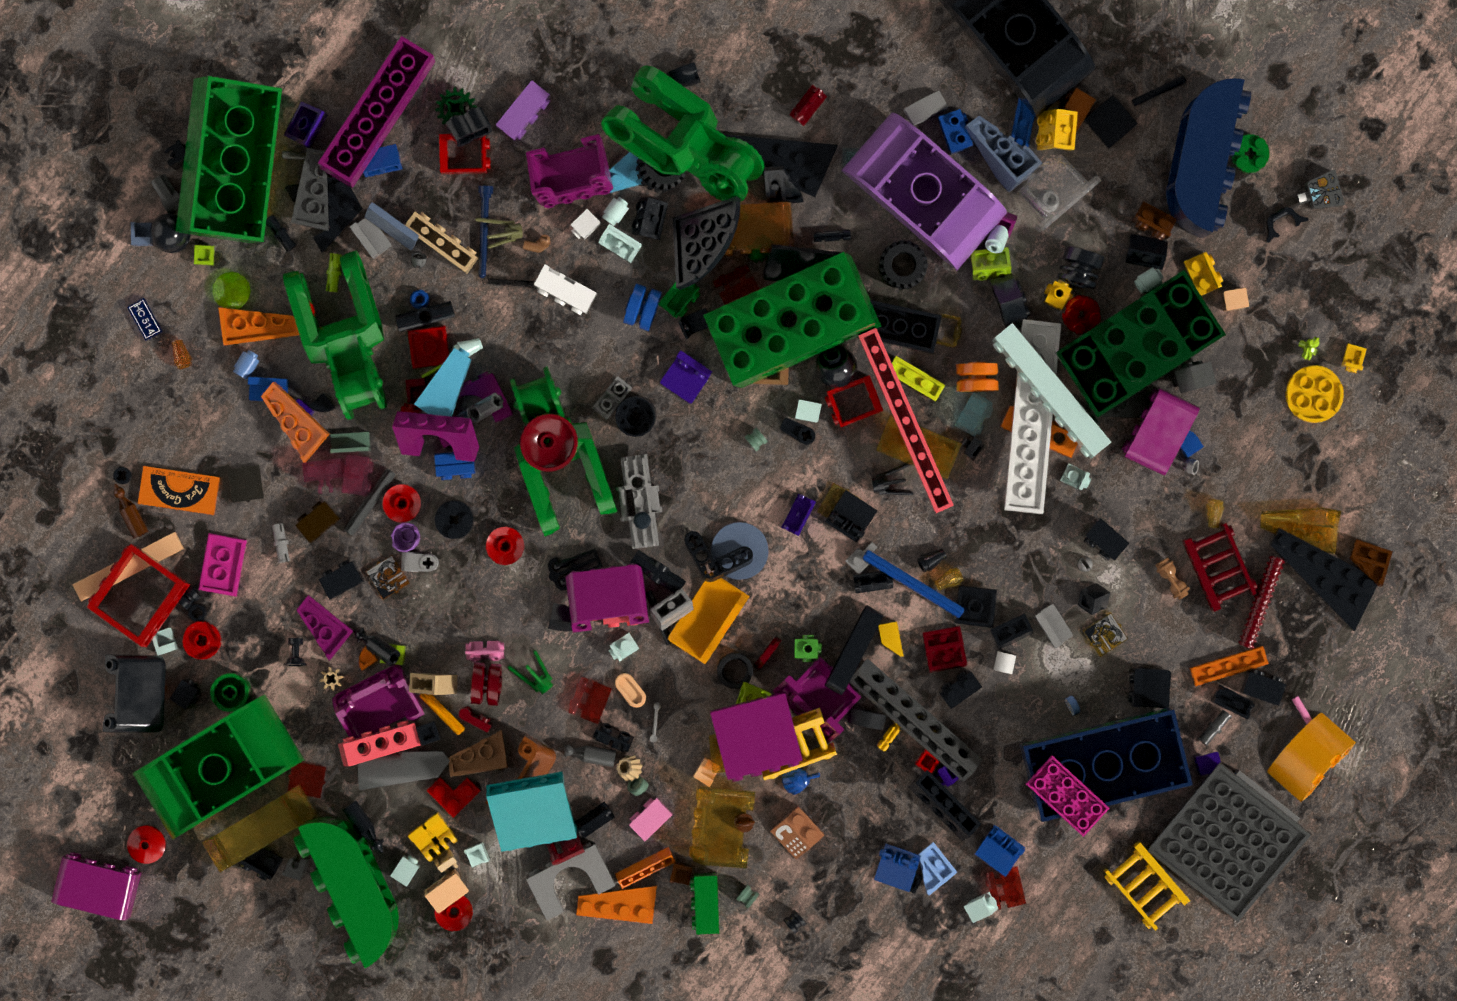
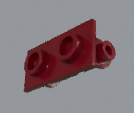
[789,85,827,126]

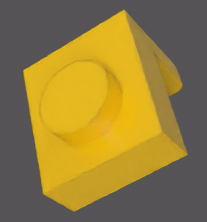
[1341,343,1367,373]

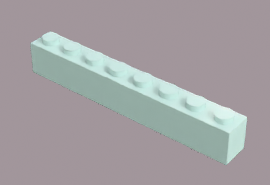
[992,323,1111,459]

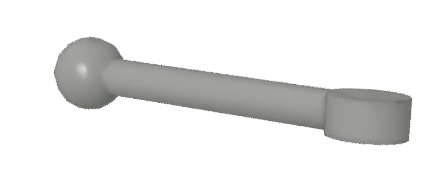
[650,702,661,742]

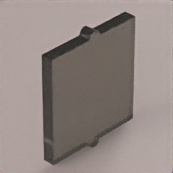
[228,465,264,503]

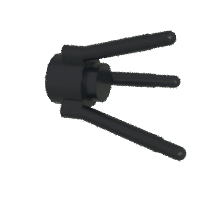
[872,461,914,495]

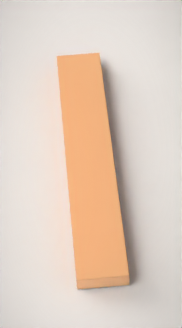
[72,532,184,602]

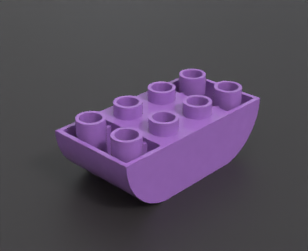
[841,112,1007,271]

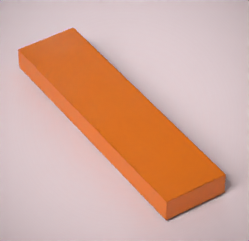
[1189,646,1269,686]

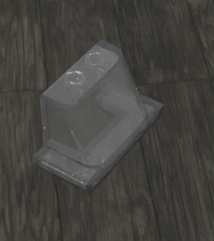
[1017,154,1102,233]

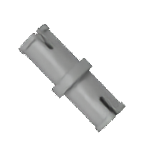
[271,523,290,563]

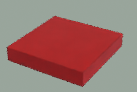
[407,326,450,369]

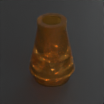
[171,340,193,370]

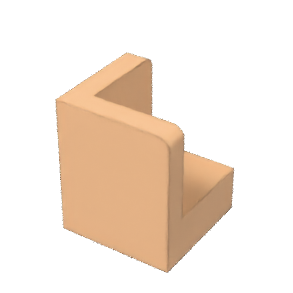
[1223,288,1249,312]
[693,757,720,787]

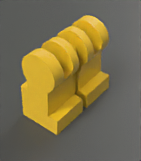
[408,812,458,862]

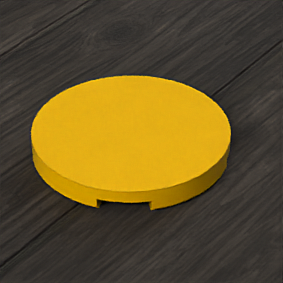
[1285,365,1344,423]

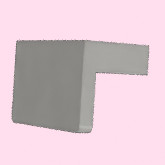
[350,218,392,259]
[1034,604,1073,648]

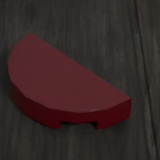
[753,636,782,671]

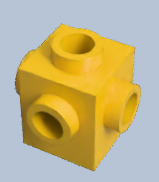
[1043,279,1073,311]

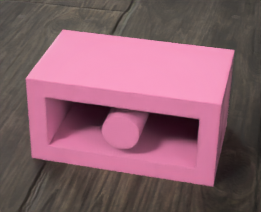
[629,797,673,841]

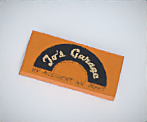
[138,466,220,515]

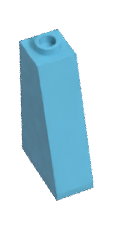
[414,347,471,416]

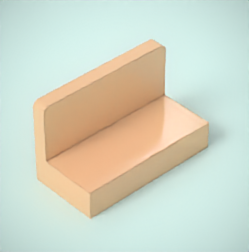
[424,869,469,913]

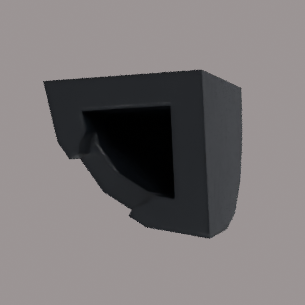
[666,62,701,87]
[548,603,581,632]

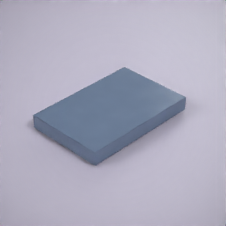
[364,203,419,250]

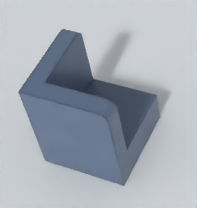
[131,222,153,246]

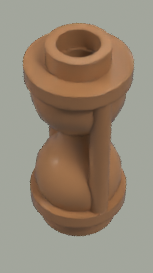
[1155,557,1190,600]

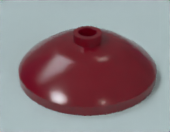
[520,414,578,472]

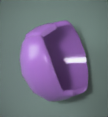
[391,522,420,552]

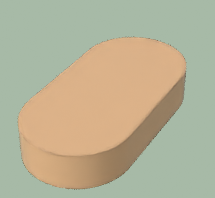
[615,673,646,708]

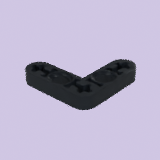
[684,531,753,582]

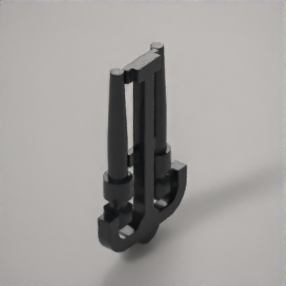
[548,548,603,591]

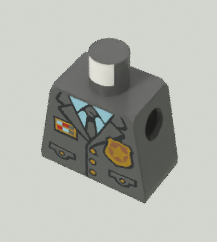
[1296,170,1345,210]

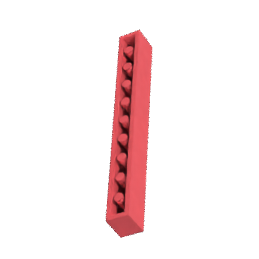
[858,328,954,514]

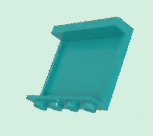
[486,771,577,852]

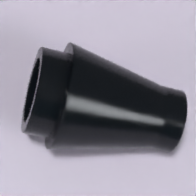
[917,548,947,573]

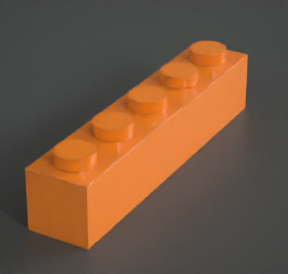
[615,847,676,889]

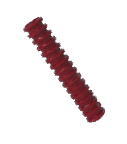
[1238,555,1285,649]

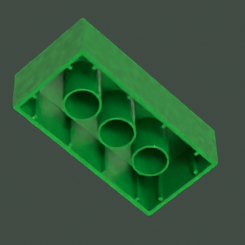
[176,76,282,243]

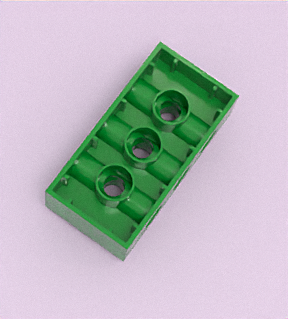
[703,252,881,388]

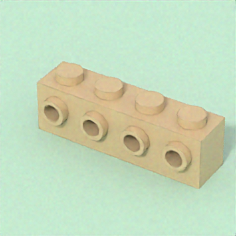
[405,212,478,274]

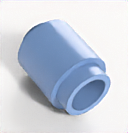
[233,350,260,379]

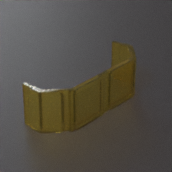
[202,785,317,872]

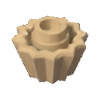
[616,755,643,782]

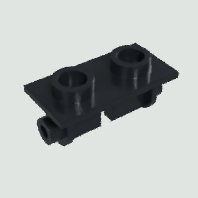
[853,571,894,594]
[593,722,634,752]
[574,801,615,839]

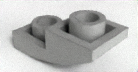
[903,91,948,126]
[592,376,632,420]

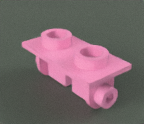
[465,641,505,662]

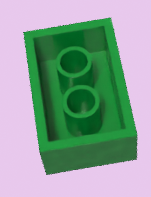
[690,872,719,935]

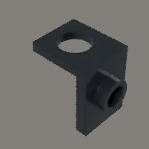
[678,308,708,339]

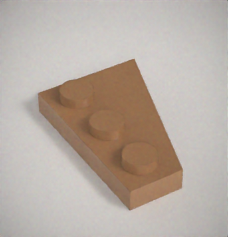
[448,730,508,777]

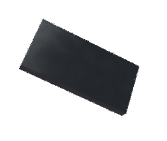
[762,244,842,281]

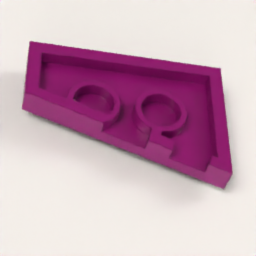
[297,595,354,661]

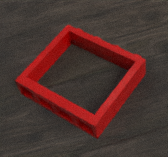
[87,544,190,648]

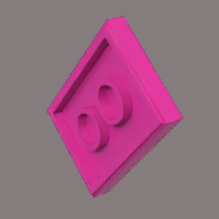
[198,533,247,597]

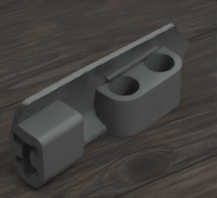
[358,751,450,790]

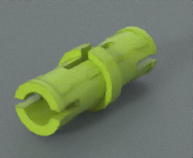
[325,253,342,293]

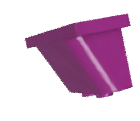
[772,657,861,744]

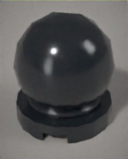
[150,213,192,254]

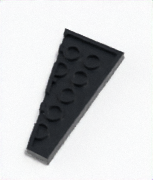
[1270,528,1378,631]

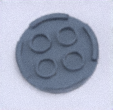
[711,522,769,580]

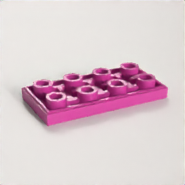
[1026,755,1110,837]

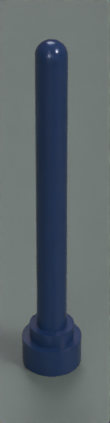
[478,186,493,278]

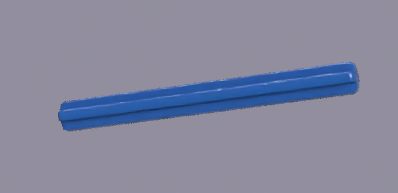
[863,550,964,618]

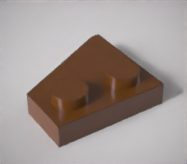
[1349,539,1393,587]

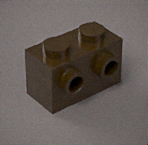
[295,501,341,543]

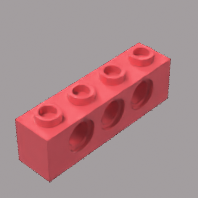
[338,720,421,767]

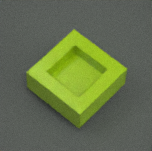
[194,245,215,266]

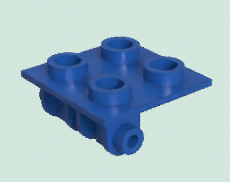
[975,825,1025,877]
[874,844,921,892]

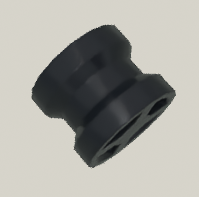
[783,909,807,934]

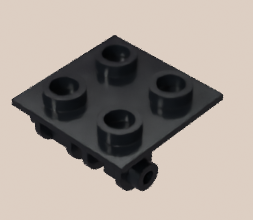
[825,490,878,543]

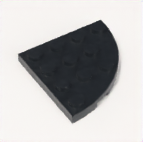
[673,196,740,290]

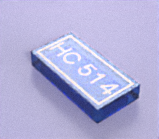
[127,298,163,341]

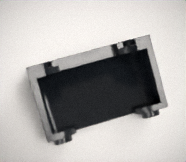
[103,654,166,733]

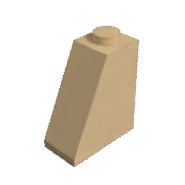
[409,673,458,695]

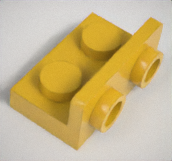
[1183,252,1223,296]

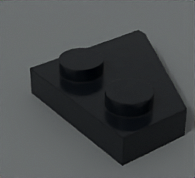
[764,166,804,205]

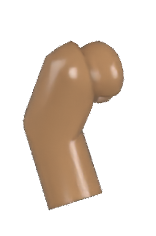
[523,234,551,253]

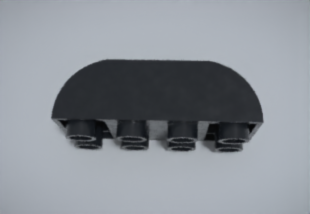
[939,0,1096,118]

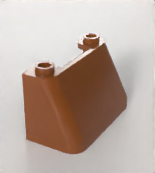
[485,734,556,805]

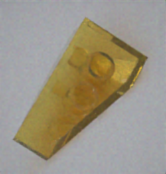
[1260,508,1342,554]

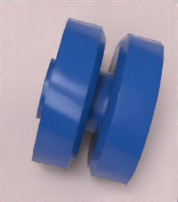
[623,283,662,331]

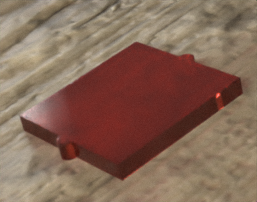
[287,762,327,798]

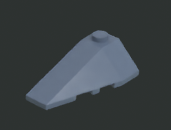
[965,116,1042,192]

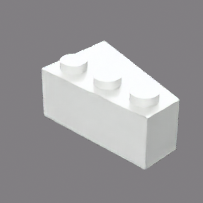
[534,265,597,315]

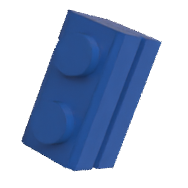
[434,452,476,480]

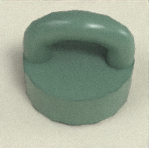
[627,776,649,796]

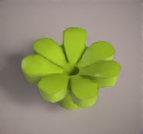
[1299,337,1320,360]

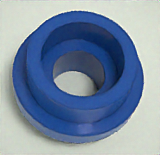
[410,290,429,309]

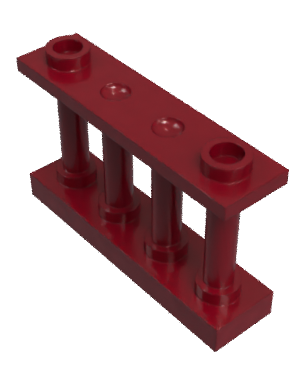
[1182,523,1258,612]

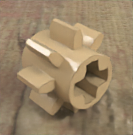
[319,667,344,691]

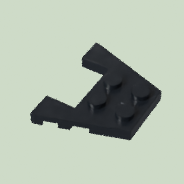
[285,177,363,253]

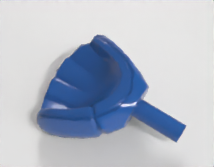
[782,768,820,795]

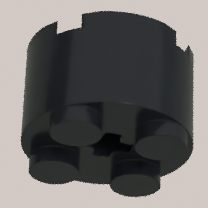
[434,501,474,539]

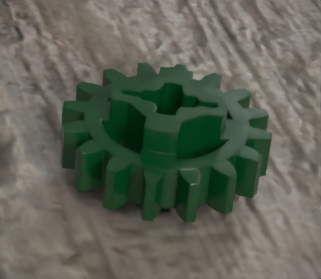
[435,87,477,125]

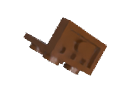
[1132,201,1176,241]

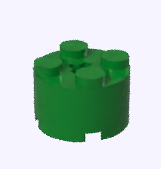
[210,673,252,712]

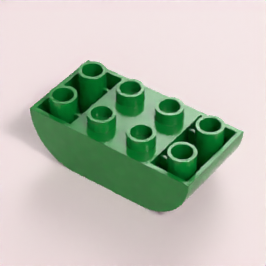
[133,694,305,840]
[293,817,399,968]

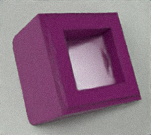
[997,212,1018,238]

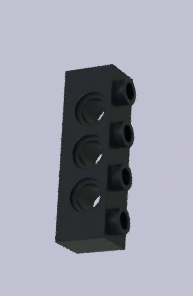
[908,770,981,841]

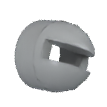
[1183,459,1199,475]
[1077,557,1093,572]

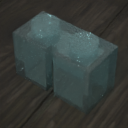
[954,392,994,437]

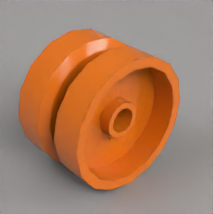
[956,362,999,392]

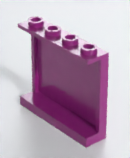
[710,692,803,782]

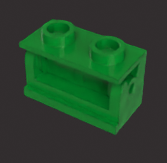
[658,282,701,319]

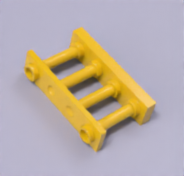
[762,708,837,780]
[1103,841,1190,931]

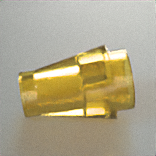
[1206,499,1225,528]
[934,567,964,591]

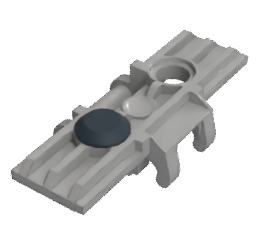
[616,454,662,549]

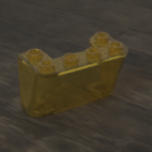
[689,785,755,868]

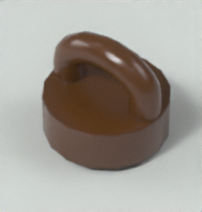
[734,813,755,833]

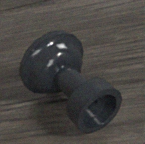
[284,638,307,667]

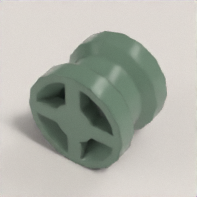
[745,428,768,451]
[736,884,759,909]

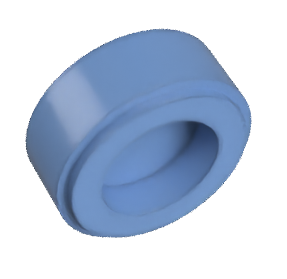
[1065,696,1080,716]

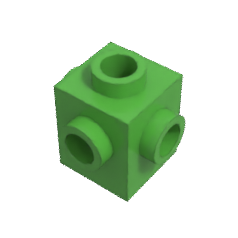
[794,635,822,662]

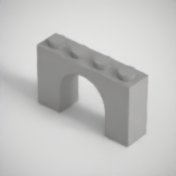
[526,842,616,920]

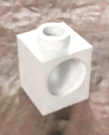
[571,209,601,240]

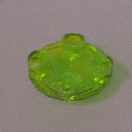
[212,272,251,309]

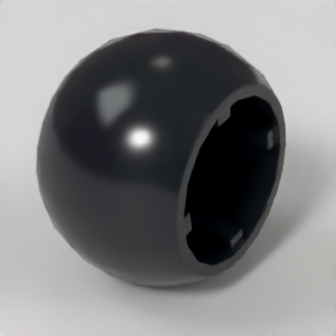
[816,346,858,388]

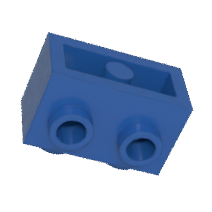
[938,109,974,155]

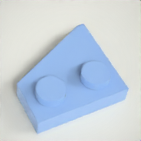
[918,842,957,896]

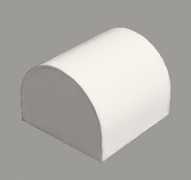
[993,651,1016,674]

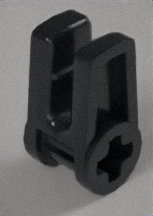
[780,418,815,445]

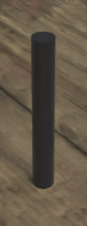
[1131,76,1186,107]
[646,590,672,646]

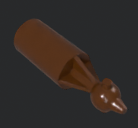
[113,484,149,539]

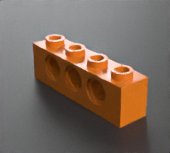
[1000,406,1078,458]

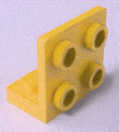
[1036,109,1078,150]

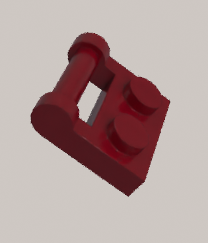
[459,707,493,733]
[546,834,585,865]

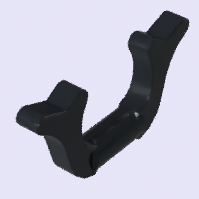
[1266,207,1309,243]

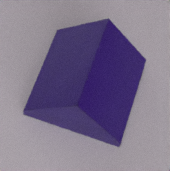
[284,102,328,148]

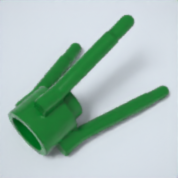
[507,650,553,695]

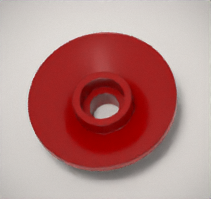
[383,484,421,523]
[486,527,524,565]
[127,825,166,864]
[434,896,473,931]

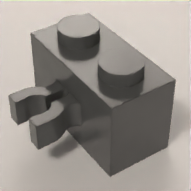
[1172,360,1217,393]

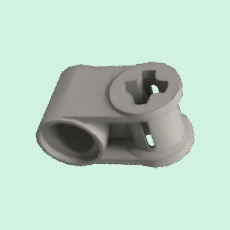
[401,552,439,572]

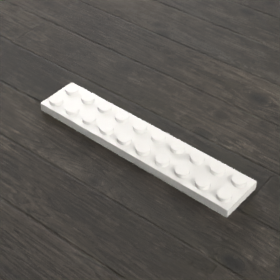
[1004,319,1061,514]

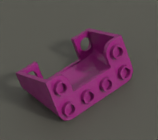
[526,134,613,208]
[1121,386,1200,476]
[566,564,649,633]

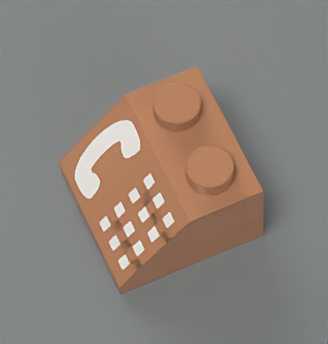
[770,805,825,859]

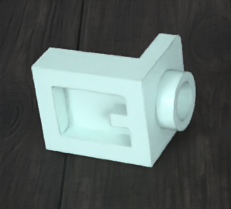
[1060,463,1091,491]
[608,633,639,661]

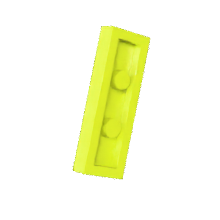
[892,356,945,402]

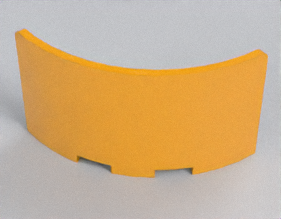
[668,572,750,664]
[1267,713,1356,802]

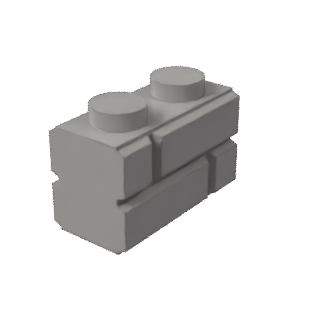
[650,588,694,631]

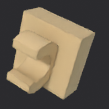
[434,848,458,874]

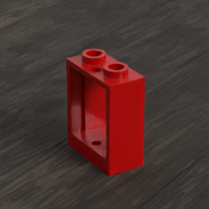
[439,134,491,174]
[824,375,884,428]

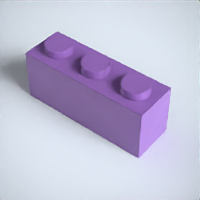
[496,80,551,141]

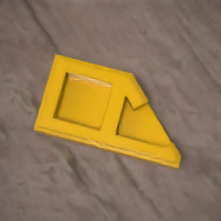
[878,621,903,657]

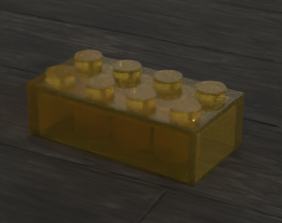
[875,415,962,480]

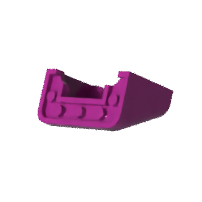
[332,665,424,749]

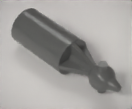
[558,745,616,767]

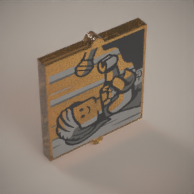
[365,555,410,600]

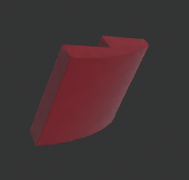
[923,626,967,673]

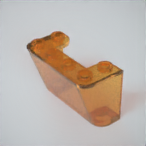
[723,202,794,257]

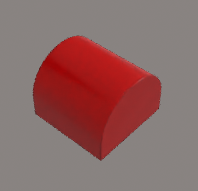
[914,749,940,774]

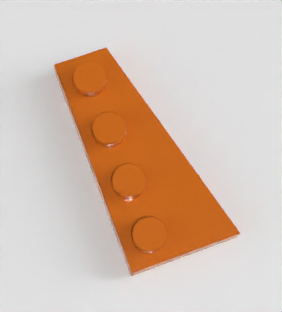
[218,307,300,346]
[261,382,330,463]
[576,885,657,924]

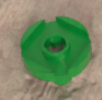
[1230,134,1270,173]

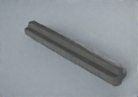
[344,469,396,535]

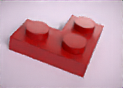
[427,777,481,818]

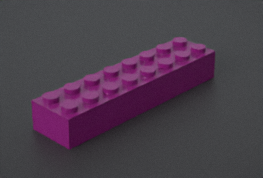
[318,36,435,188]

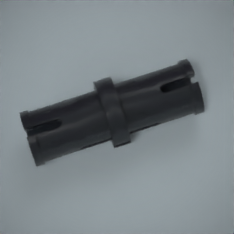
[266,214,297,252]

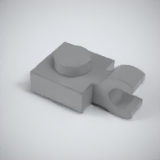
[845,542,878,574]

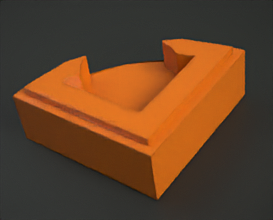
[359,646,378,671]

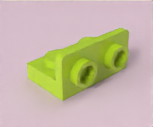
[970,247,1011,281]

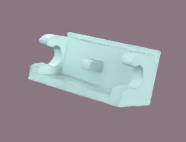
[598,224,642,263]

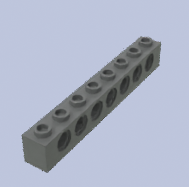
[850,658,983,782]

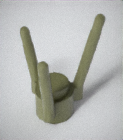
[475,218,523,249]

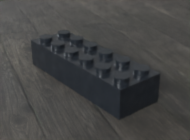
[824,297,942,354]

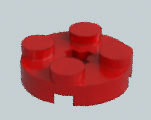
[1062,295,1101,335]
[182,621,222,660]

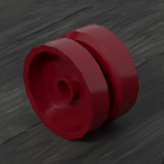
[471,662,503,706]

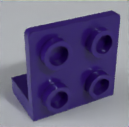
[660,350,713,404]

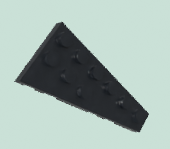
[725,135,838,198]

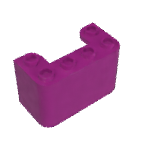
[51,852,142,920]

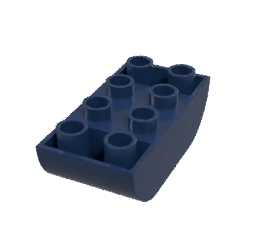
[1166,78,1251,238]

